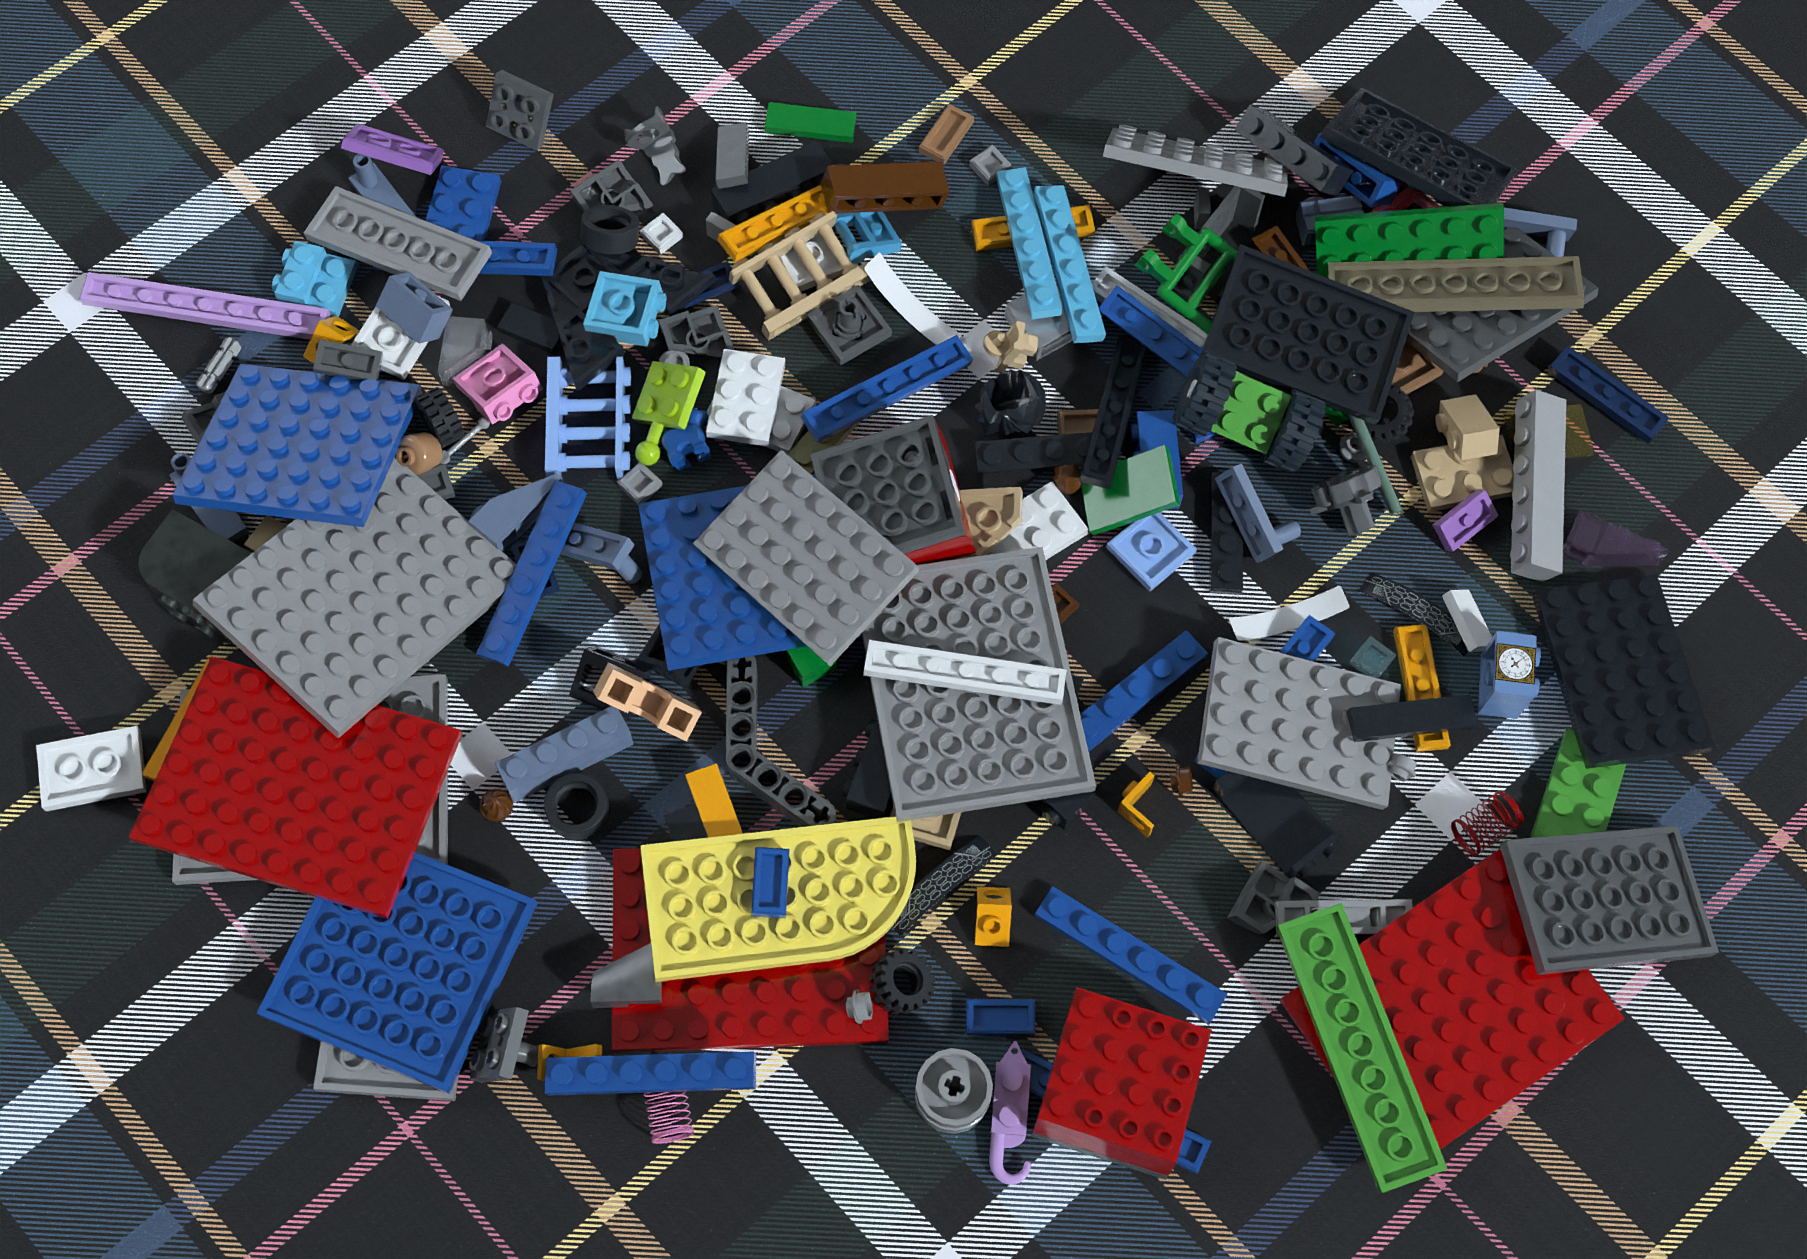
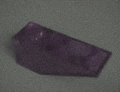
[1563,510,1669,567]

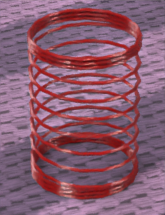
[1451,791,1524,856]

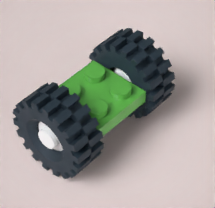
[1172,351,1325,474]

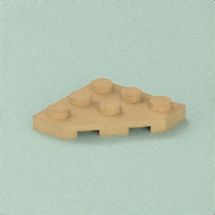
[954,487,1023,560]

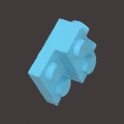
[272,241,358,317]
[583,271,667,347]

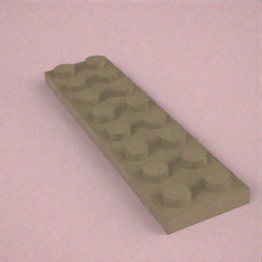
[1328,256,1585,312]

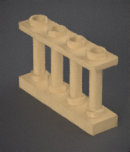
[729,211,871,341]

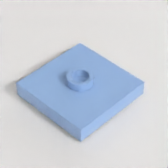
[1106,513,1197,592]

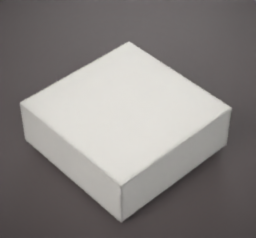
[640,213,683,255]

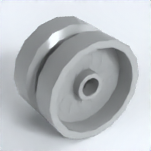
[914,1048,993,1134]

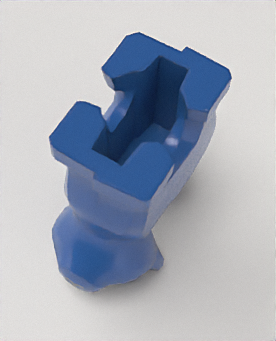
[661,407,711,471]

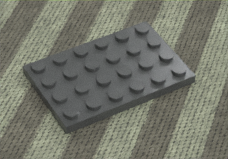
[1406,227,1599,382]
[1500,826,1719,975]

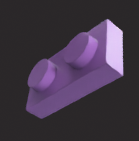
[1433,489,1498,552]

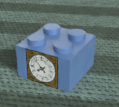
[1478,631,1541,719]

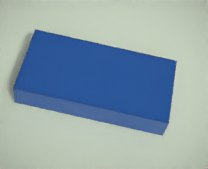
[751,847,790,918]
[966,999,1035,1036]

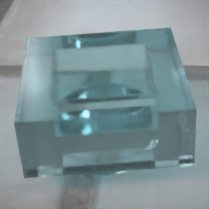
[1349,635,1396,679]

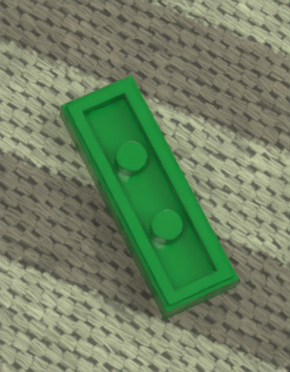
[765,102,857,143]

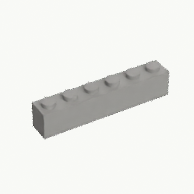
[1510,390,1566,582]

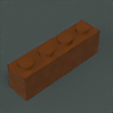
[820,160,950,214]

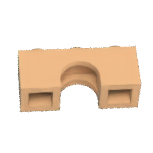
[593,662,702,742]

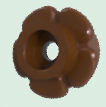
[1170,764,1193,796]

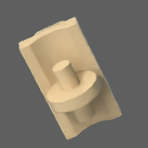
[983,321,1038,373]

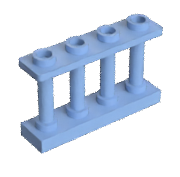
[545,357,631,480]

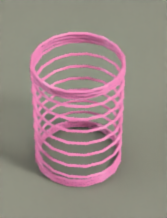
[643,1091,695,1144]

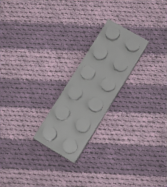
[304,186,492,301]

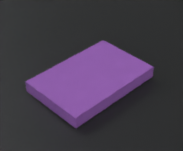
[341,123,444,175]

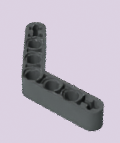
[726,656,836,827]

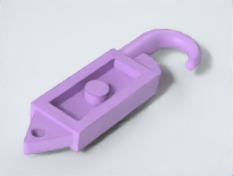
[989,1041,1031,1185]

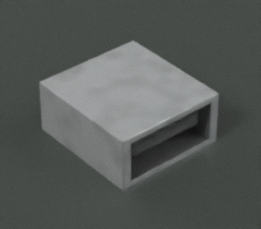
[1005,285,1073,361]

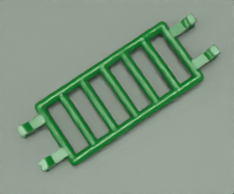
[1135,213,1349,427]

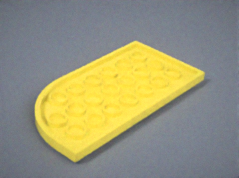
[640,816,916,982]

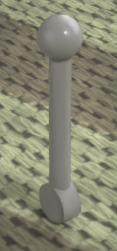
[440,417,490,464]

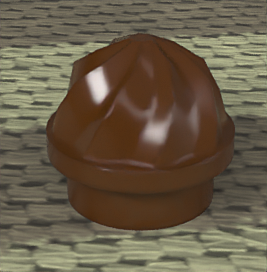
[1052,464,1082,494]
[479,789,514,822]

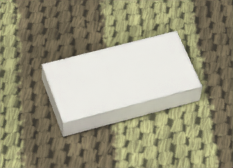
[1442,590,1492,652]

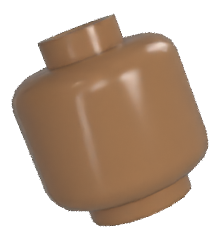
[395,432,443,475]

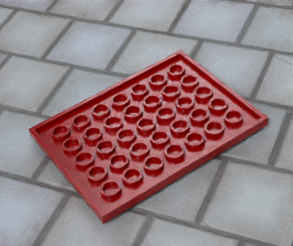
[129,656,462,919]
[612,848,889,1053]
[1279,849,1625,1149]

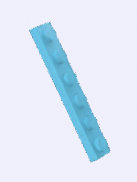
[996,167,1062,320]
[1033,185,1106,343]

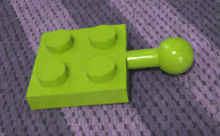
[632,361,706,466]

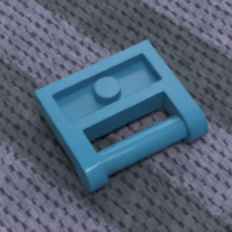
[832,211,902,263]

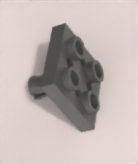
[486,70,554,151]
[807,285,892,366]
[469,1007,539,1083]

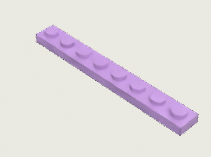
[79,272,331,340]

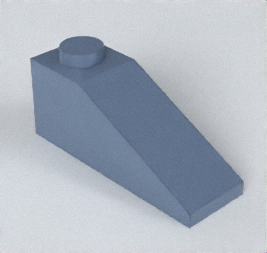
[468,473,564,553]

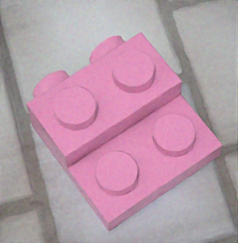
[452,343,543,425]

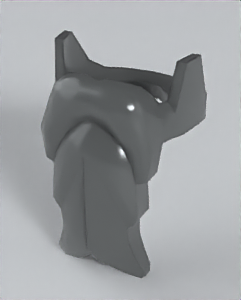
[624,106,686,186]

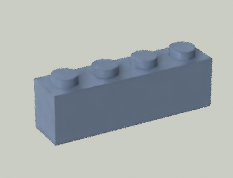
[495,706,634,803]

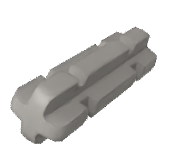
[196,337,241,394]

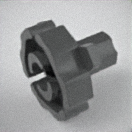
[1310,465,1382,536]

